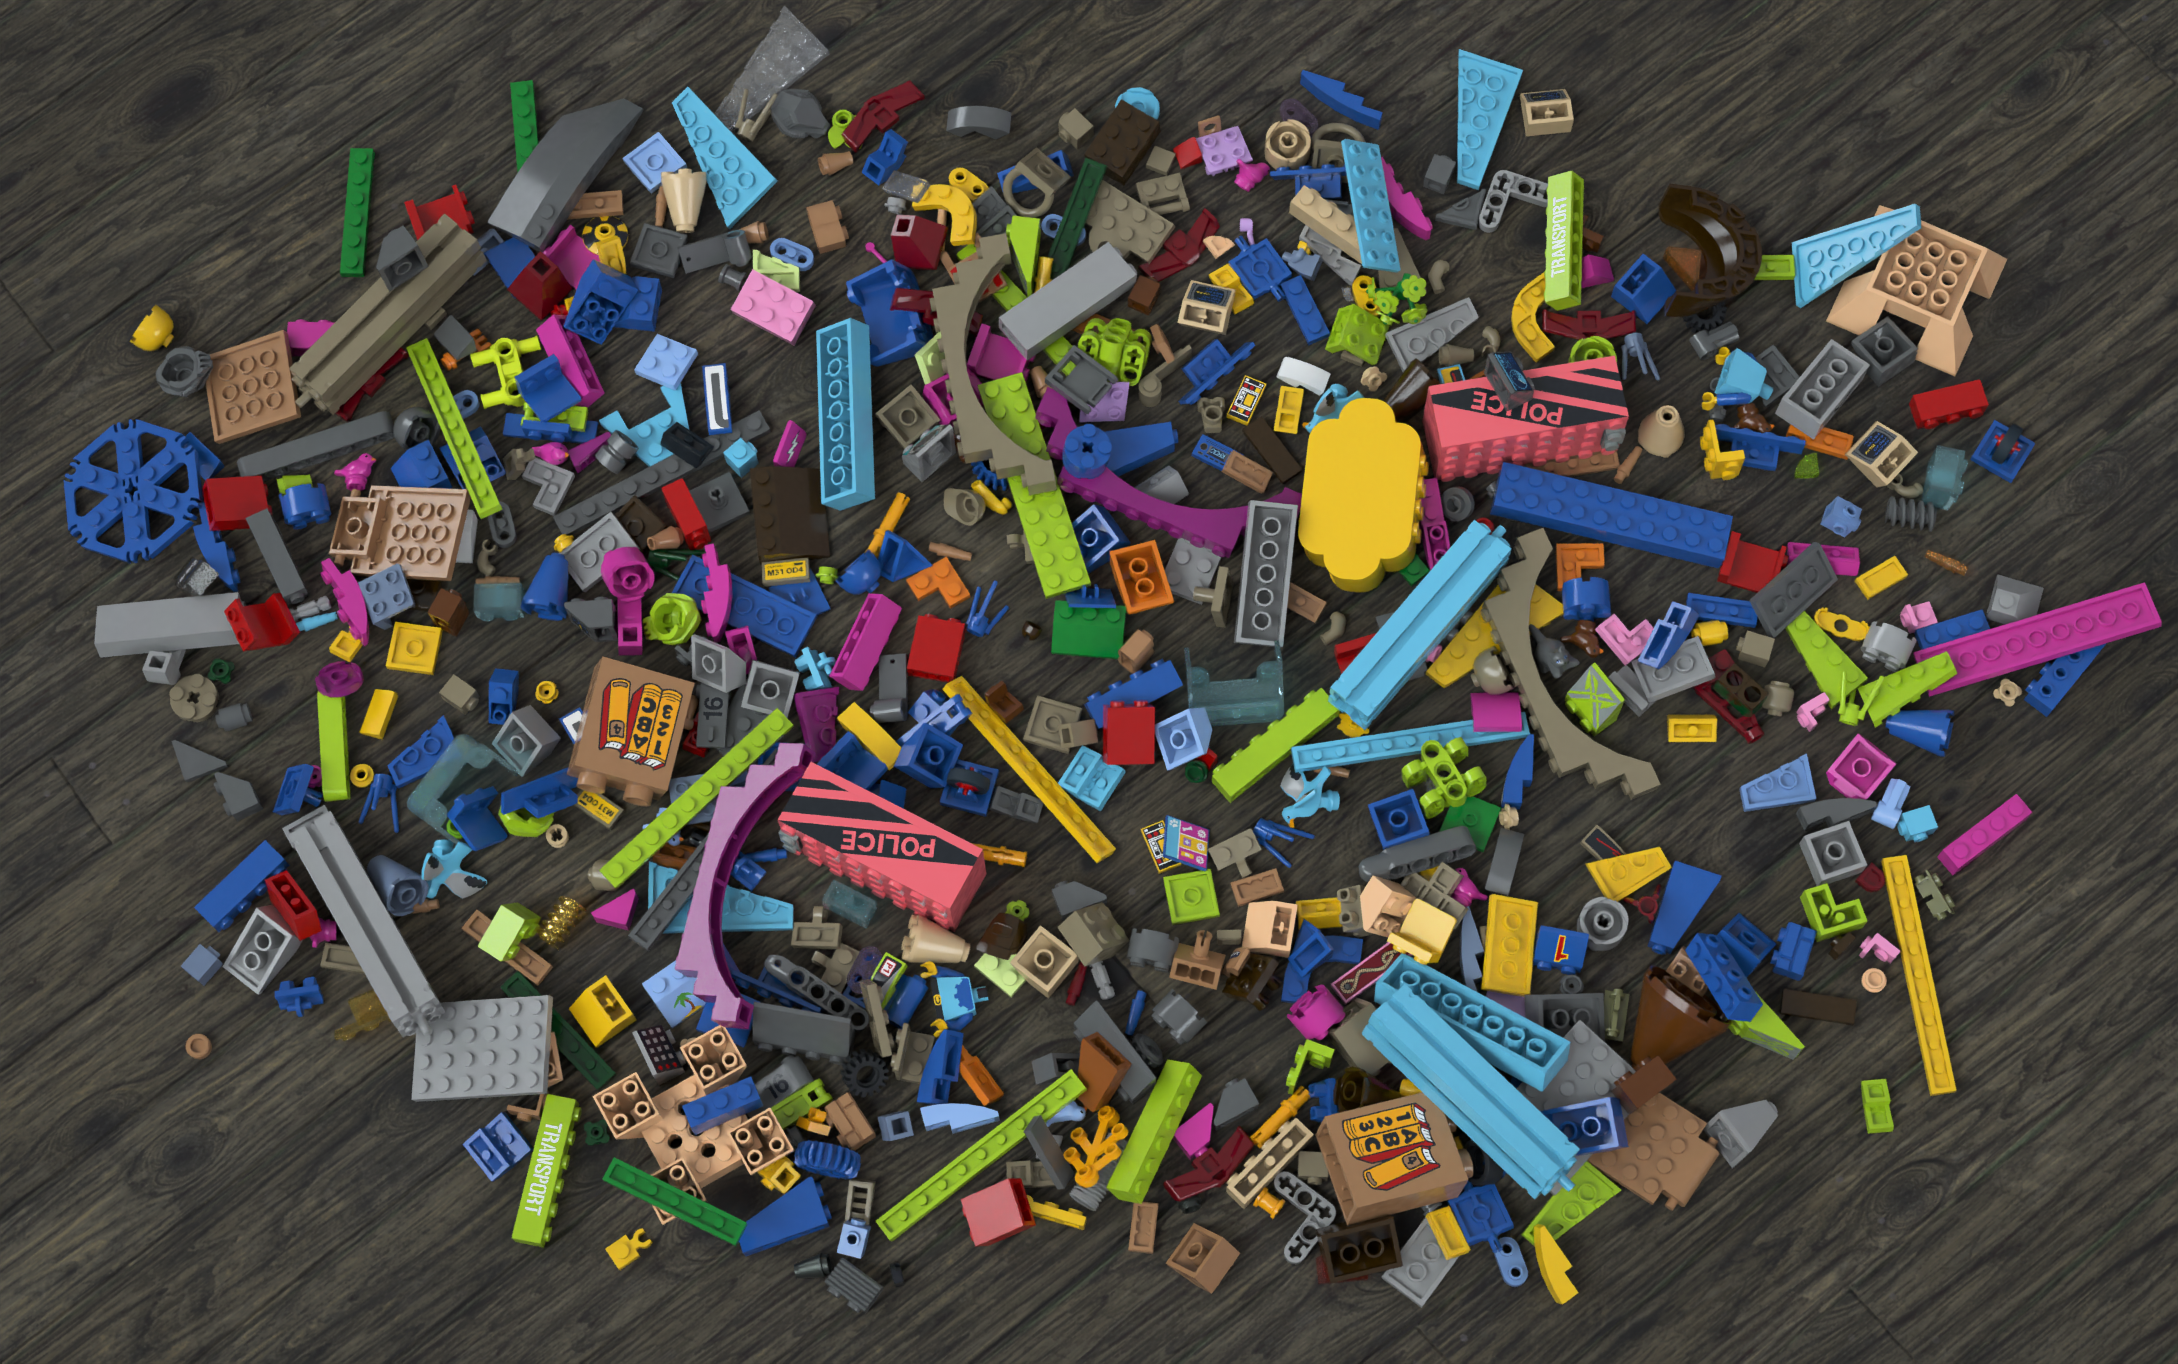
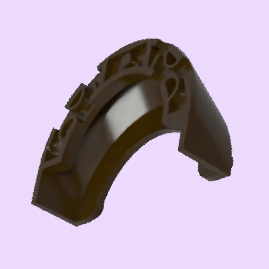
[1658,183,1762,317]

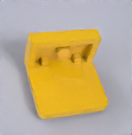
[1700,420,1745,480]
[1387,899,1457,965]

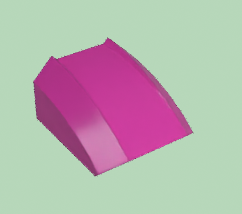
[922,368,984,427]
[1826,734,1897,800]

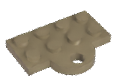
[1086,180,1175,264]

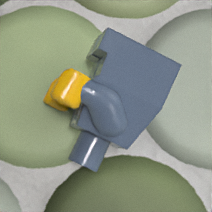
[1282,241,1323,281]

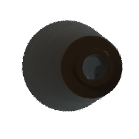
[1383,358,1440,421]
[1333,1066,1402,1113]

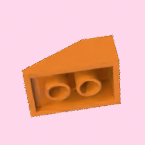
[1109,540,1174,615]

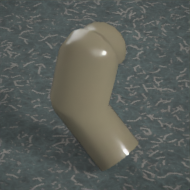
[1428,260,1450,294]

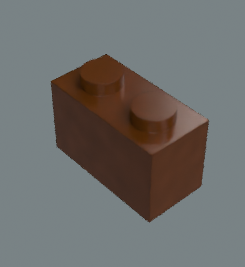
[427,588,470,637]

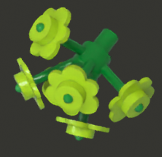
[1366,273,1428,326]

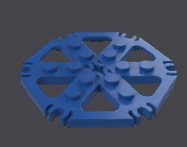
[64,419,203,564]

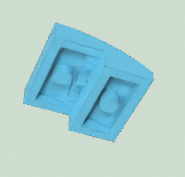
[1058,745,1126,811]

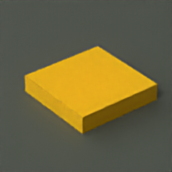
[386,622,443,675]

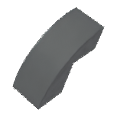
[946,106,1011,140]
[1485,828,1524,896]

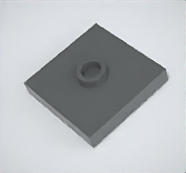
[630,223,688,278]

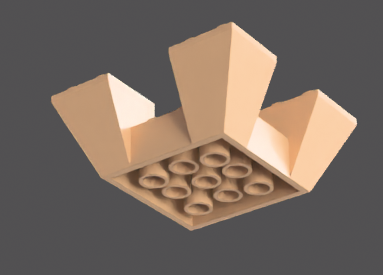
[1826,205,2007,376]
[593,1025,794,1225]

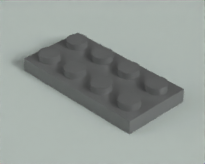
[1749,542,1838,638]

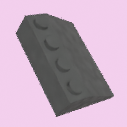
[753,1001,856,1065]

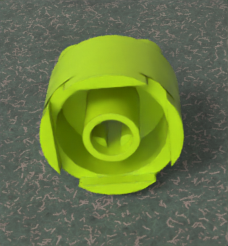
[1568,336,1617,363]

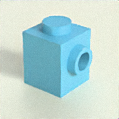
[723,438,759,478]
[1897,805,1938,842]

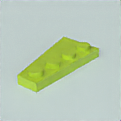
[1858,651,1957,728]
[1521,1161,1621,1246]

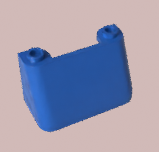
[846,259,934,367]

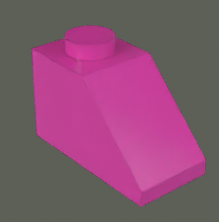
[1173,1103,1214,1160]

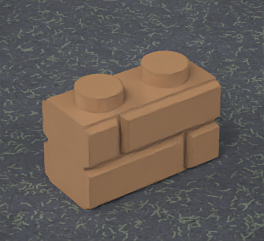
[824,1092,876,1151]

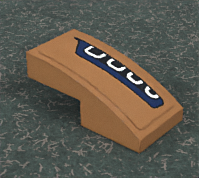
[1222,947,1250,977]

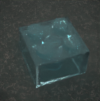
[1921,445,1968,510]

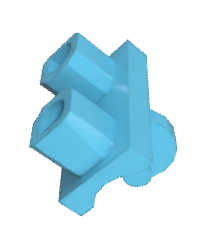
[794,647,836,691]

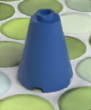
[520,553,569,621]
[1886,709,1955,757]

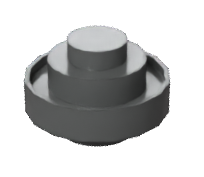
[1441,486,1474,521]

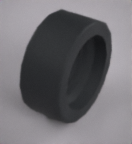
[1463,1139,1504,1185]

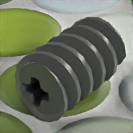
[1885,496,1937,532]

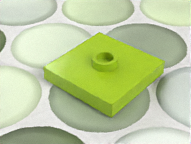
[1163,869,1220,925]

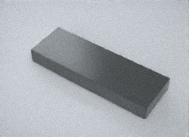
[1024,1115,1074,1190]

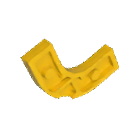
[912,184,977,246]
[564,235,626,312]
[1511,272,1555,363]

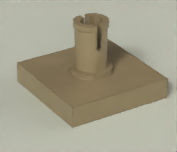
[1193,566,1234,628]

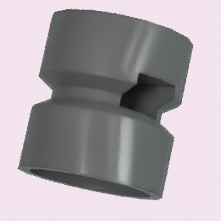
[595,430,639,474]

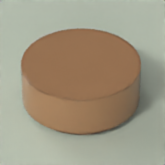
[186,1034,212,1059]

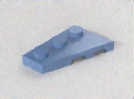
[1739,753,1816,812]

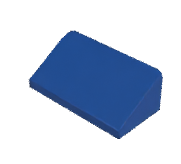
[184,432,224,481]

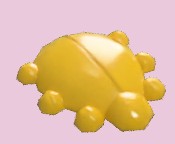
[1337,713,1369,737]

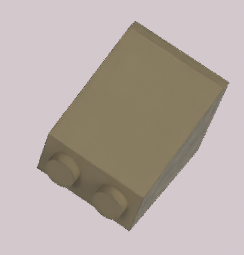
[1326,997,1391,1077]

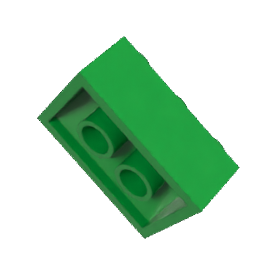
[1051,600,1126,659]

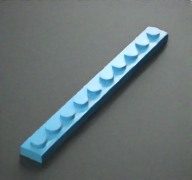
[1291,712,1530,773]

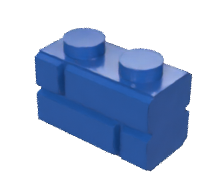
[1770,922,1817,981]

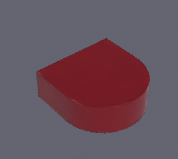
[1855,862,1885,892]

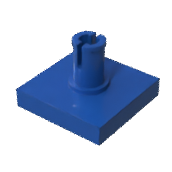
[273,764,323,815]

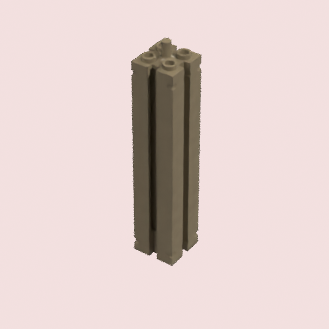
[289,214,487,415]

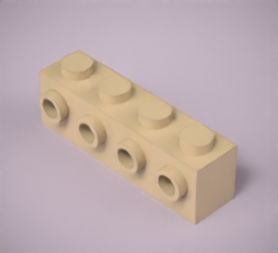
[1289,185,1362,264]
[1226,1118,1314,1209]

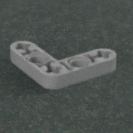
[1478,170,1548,233]
[1274,1172,1336,1265]

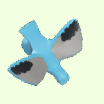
[1302,384,1364,433]
[1280,764,1340,828]
[421,840,487,899]

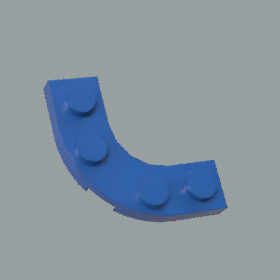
[1281,935,1363,1003]

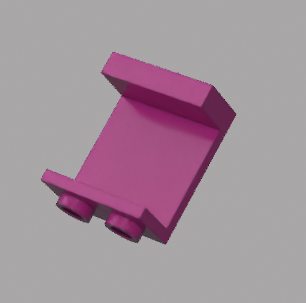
[543,225,600,290]
[967,324,1036,383]

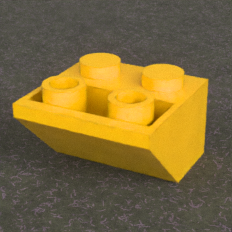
[569,975,636,1048]

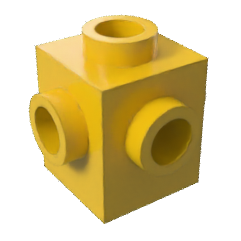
[757,1156,801,1194]

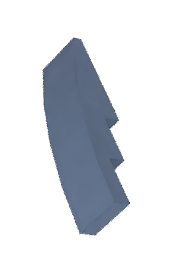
[1459,906,1484,992]

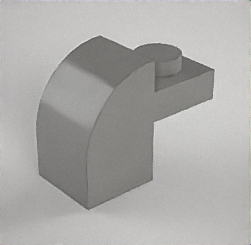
[142,649,186,685]

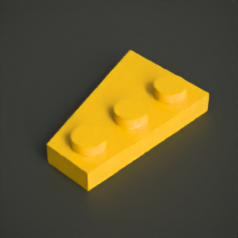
[1585,847,1672,902]

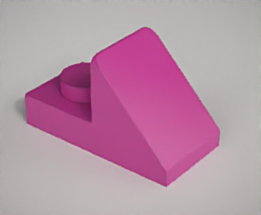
[725,626,757,674]

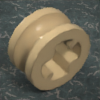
[546,824,569,848]

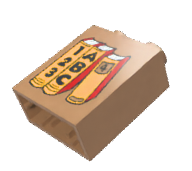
[567,656,694,807]
[1316,1092,1473,1225]

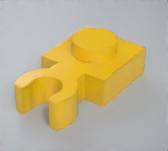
[329,626,363,662]
[605,1228,652,1270]

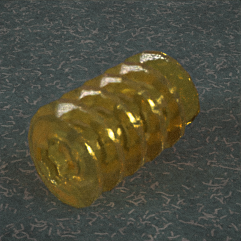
[536,896,587,950]

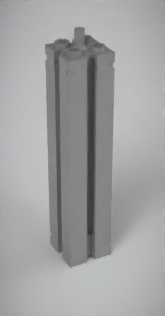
[288,811,446,1037]

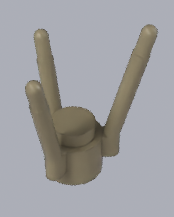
[734,89,778,142]

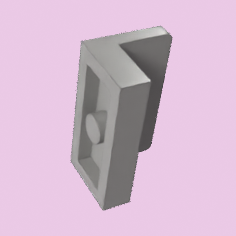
[1135,465,1189,504]
[1608,665,1657,717]

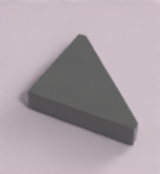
[1435,189,1486,230]
[172,740,228,782]

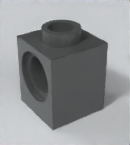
[1423,154,1456,194]

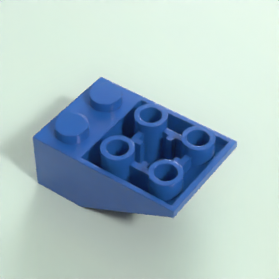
[564,259,638,345]

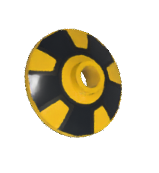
[582,216,628,256]

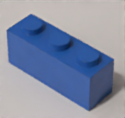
[682,1077,763,1135]

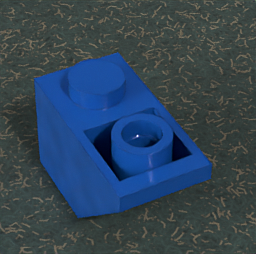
[489,668,519,725]

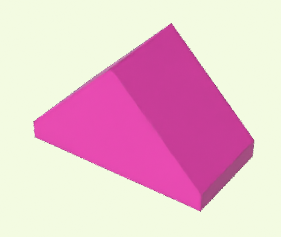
[1581,254,1614,288]
[591,889,639,931]

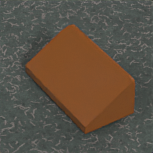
[653,842,697,871]

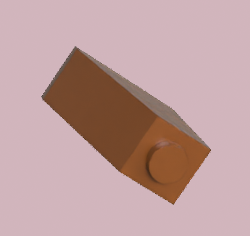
[1078,1032,1132,1112]

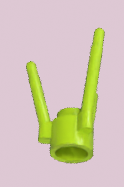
[1838,671,1884,726]

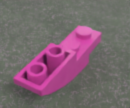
[1381,157,1433,240]
[1419,478,1450,571]
[701,544,732,643]
[321,558,369,646]

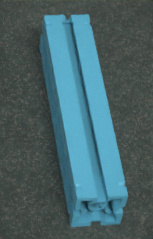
[1328,520,1512,730]
[1362,984,1580,1199]

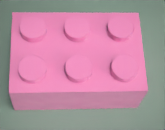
[731,269,816,346]

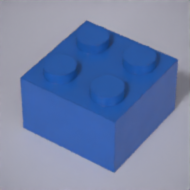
[1368,789,1430,850]

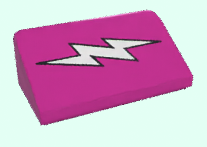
[773,420,806,467]

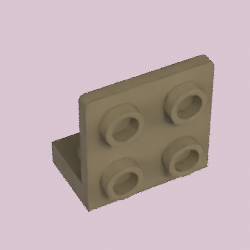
[891,1023,935,1084]

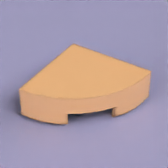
[1203,236,1235,259]

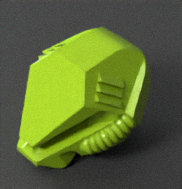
[643,593,701,645]
[498,806,555,837]

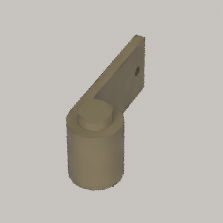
[1139,345,1192,407]

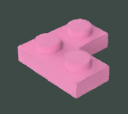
[1595,614,1654,666]

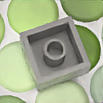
[1799,821,1867,886]

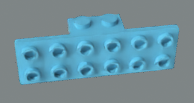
[1341,139,1401,273]

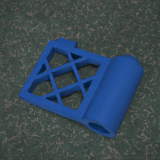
[843,953,928,1029]

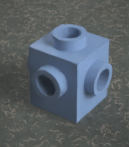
[1821,496,1862,538]

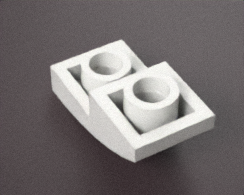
[1277,357,1330,396]

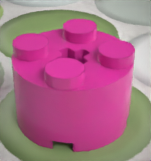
[601,547,654,602]
[1287,985,1346,1041]

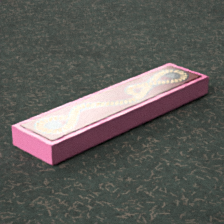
[1331,942,1413,1005]

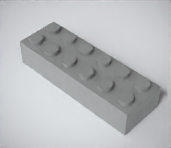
[1234,500,1298,648]

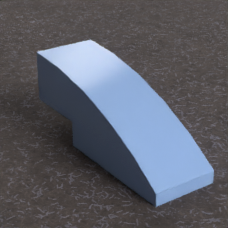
[920,1103,1000,1134]

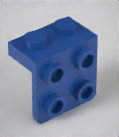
[817,731,888,790]
[447,786,507,851]

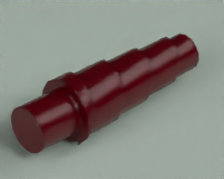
[1065,962,1087,1006]

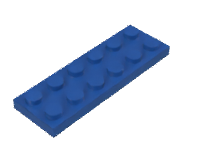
[672,554,817,658]

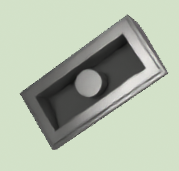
[434,315,477,360]

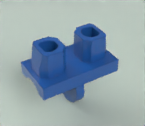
[730,851,766,891]
[275,977,324,1017]
[1308,1078,1340,1123]

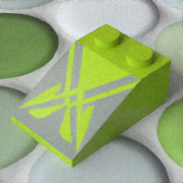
[1006,216,1041,298]
[1565,663,1625,736]
[1726,993,1805,1060]

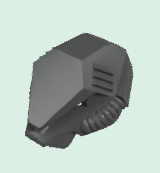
[771,89,830,139]
[156,346,213,398]

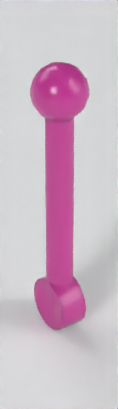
[865,242,887,263]

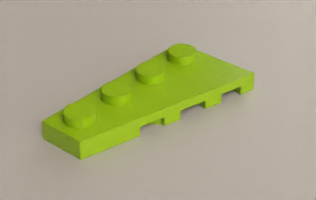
[1785,611,1868,710]

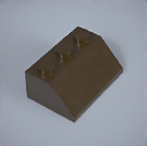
[1316,1215,1403,1283]

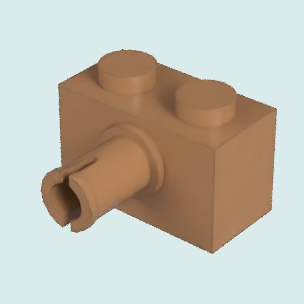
[1169,930,1226,990]

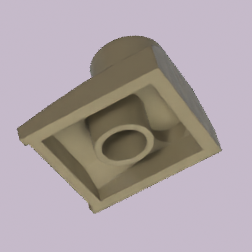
[875,385,940,449]

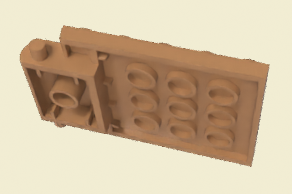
[329,486,471,581]
[1587,1093,1719,1211]

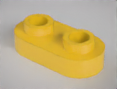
[949,168,988,202]
[1352,276,1381,318]

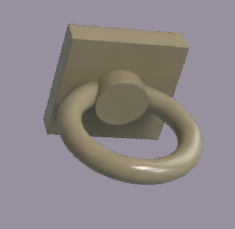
[1311,123,1365,183]
[1003,147,1071,218]

